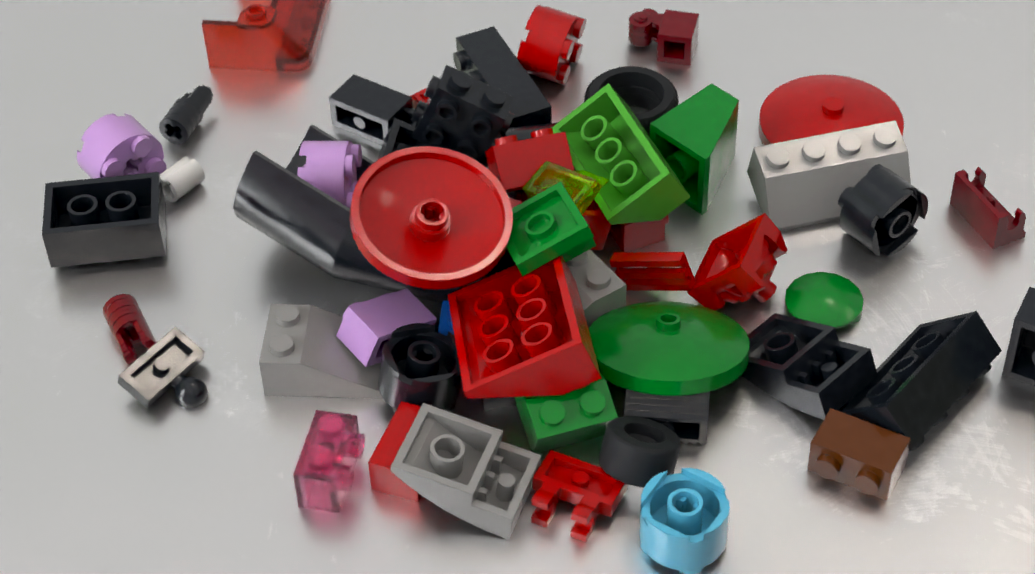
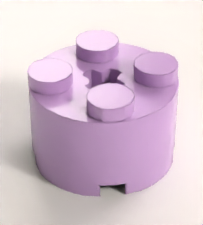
[77,114,166,179]
[297,141,362,208]

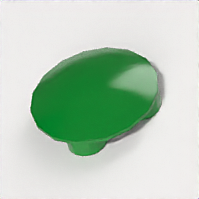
[785,272,864,328]

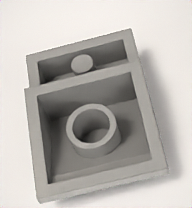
[391,403,541,540]

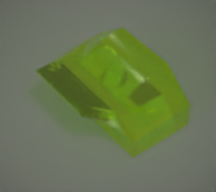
[522,161,609,214]

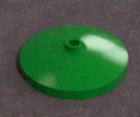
[589,301,750,396]

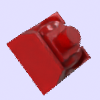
[687,213,787,310]

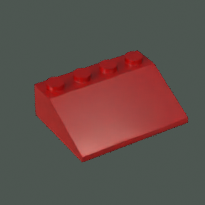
[448,255,601,399]

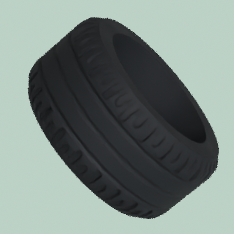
[584,66,679,137]

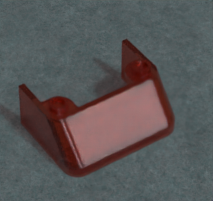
[202,0,331,72]

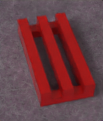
[609,252,696,291]

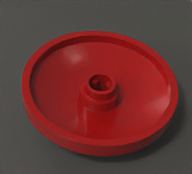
[758,75,904,145]
[350,146,513,289]

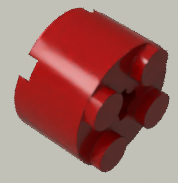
[517,5,586,85]

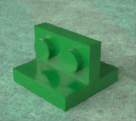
[507,181,597,276]

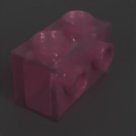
[293,410,365,513]

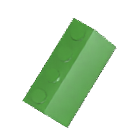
[552,83,691,225]

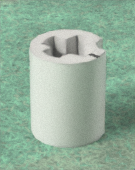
[160,155,205,202]

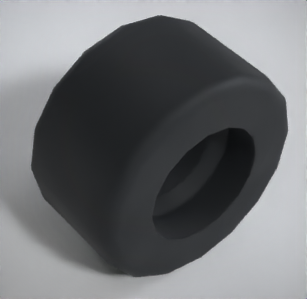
[598,416,681,488]

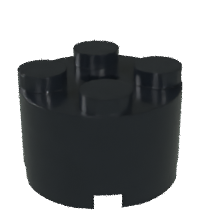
[838,164,928,256]
[378,323,462,413]

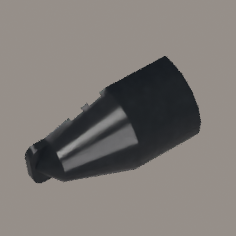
[233,125,514,303]

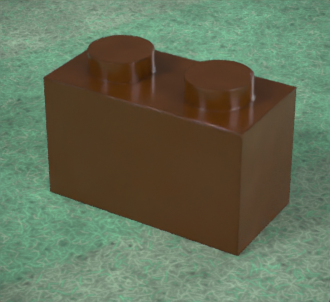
[807,408,911,501]

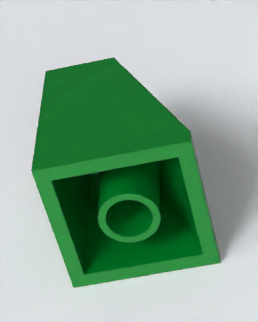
[650,83,739,215]

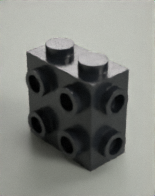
[411,65,514,163]

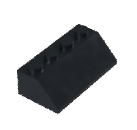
[838,311,1002,452]

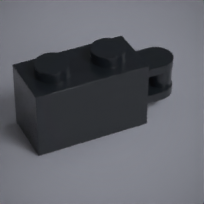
[329,74,416,145]

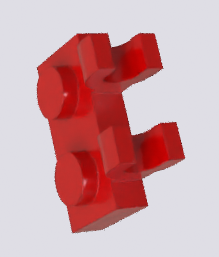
[531,450,628,542]

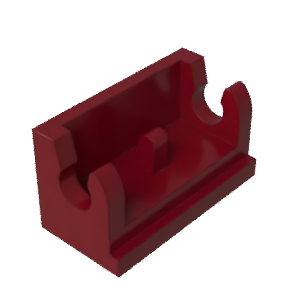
[950,167,1026,249]

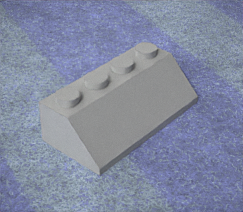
[747,120,911,231]

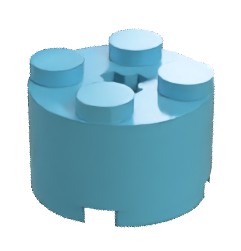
[640,468,730,574]

